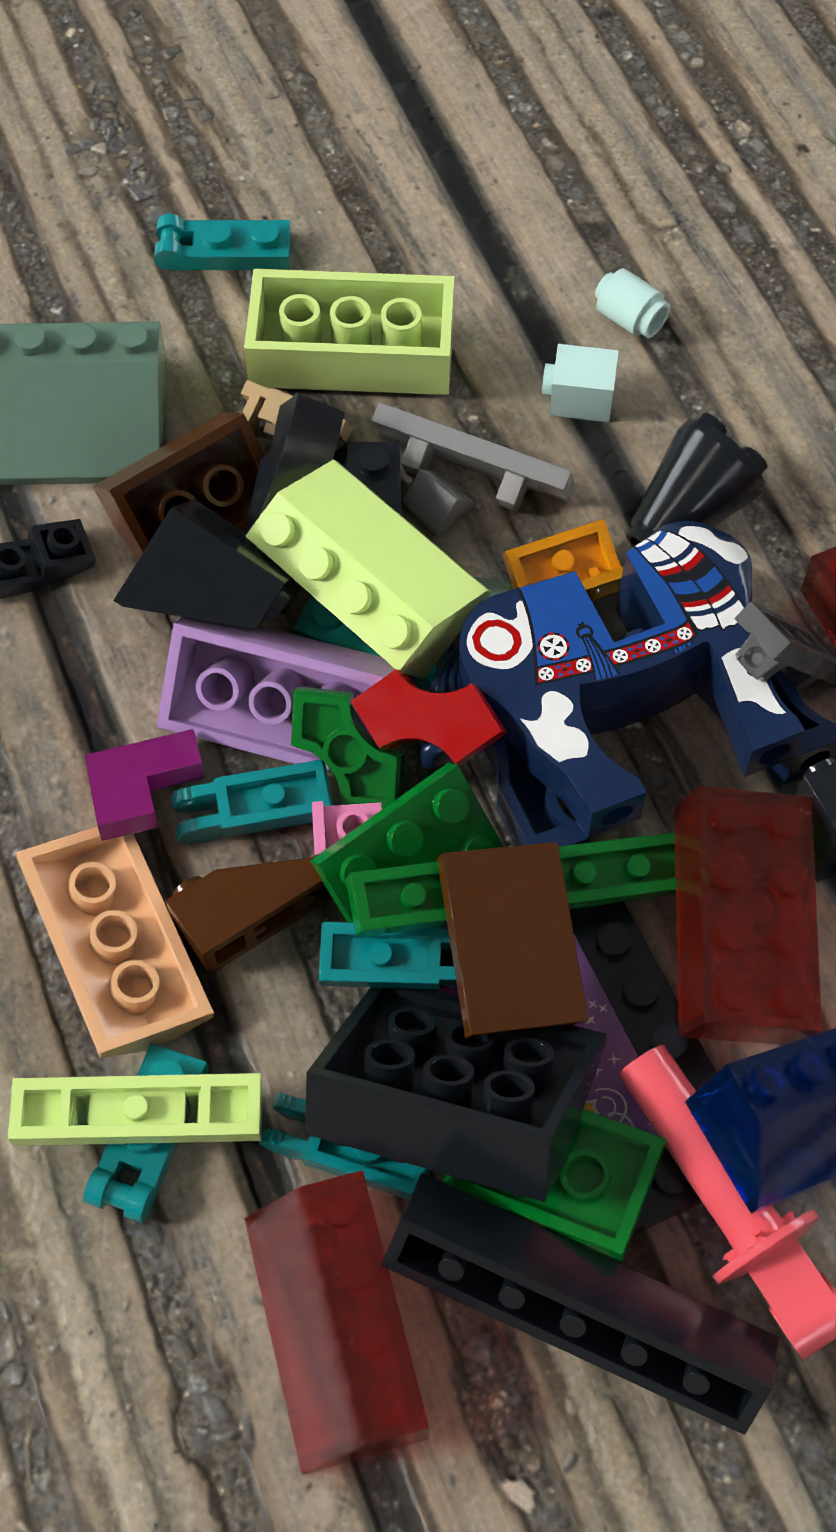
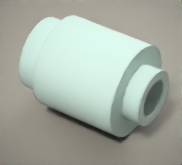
[595,268,671,338]

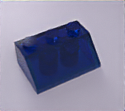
[685,1028,836,1214]

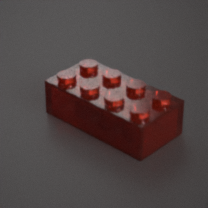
[674,785,822,1046]

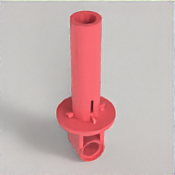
[618,1045,836,1360]

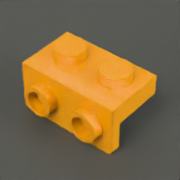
[502,519,624,601]

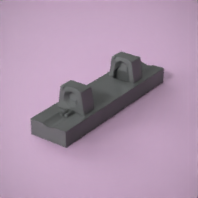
[734,602,836,693]

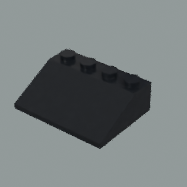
[305,987,607,1202]

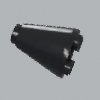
[626,412,768,547]

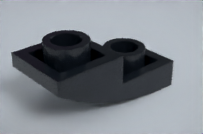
[0,519,96,599]

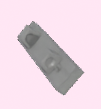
[371,402,575,513]

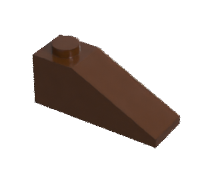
[165,857,333,976]

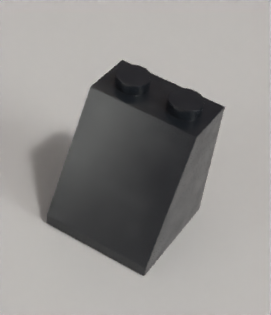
[113,499,301,629]

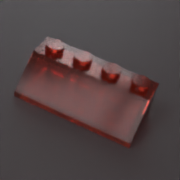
[244,1170,429,1475]

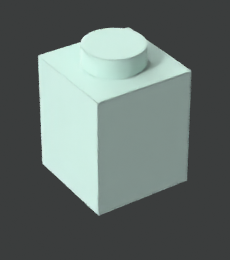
[542,344,619,422]

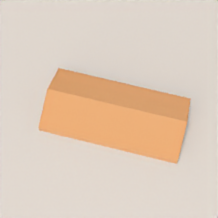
[17,827,214,1058]

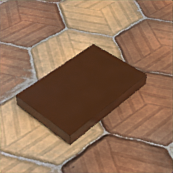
[437,842,589,1039]

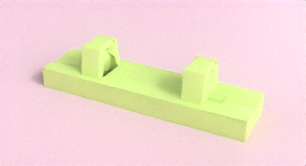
[8,1073,262,1146]

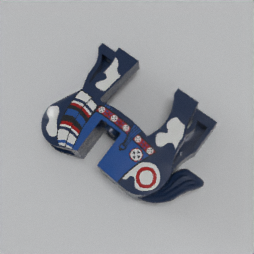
[420,521,836,847]

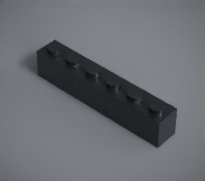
[380,1172,779,1435]

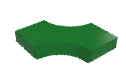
[291,687,405,809]

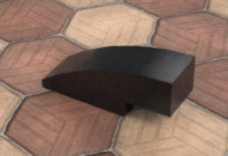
[244,393,345,534]

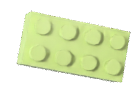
[244,269,454,395]

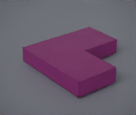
[85,729,206,841]

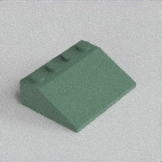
[0,321,167,485]

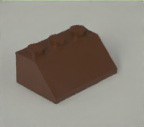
[92,412,265,560]

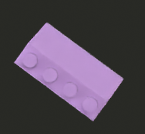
[156,617,395,774]

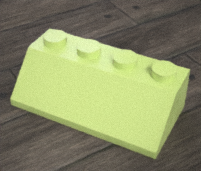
[246,460,491,679]

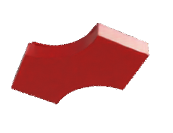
[350,669,507,765]

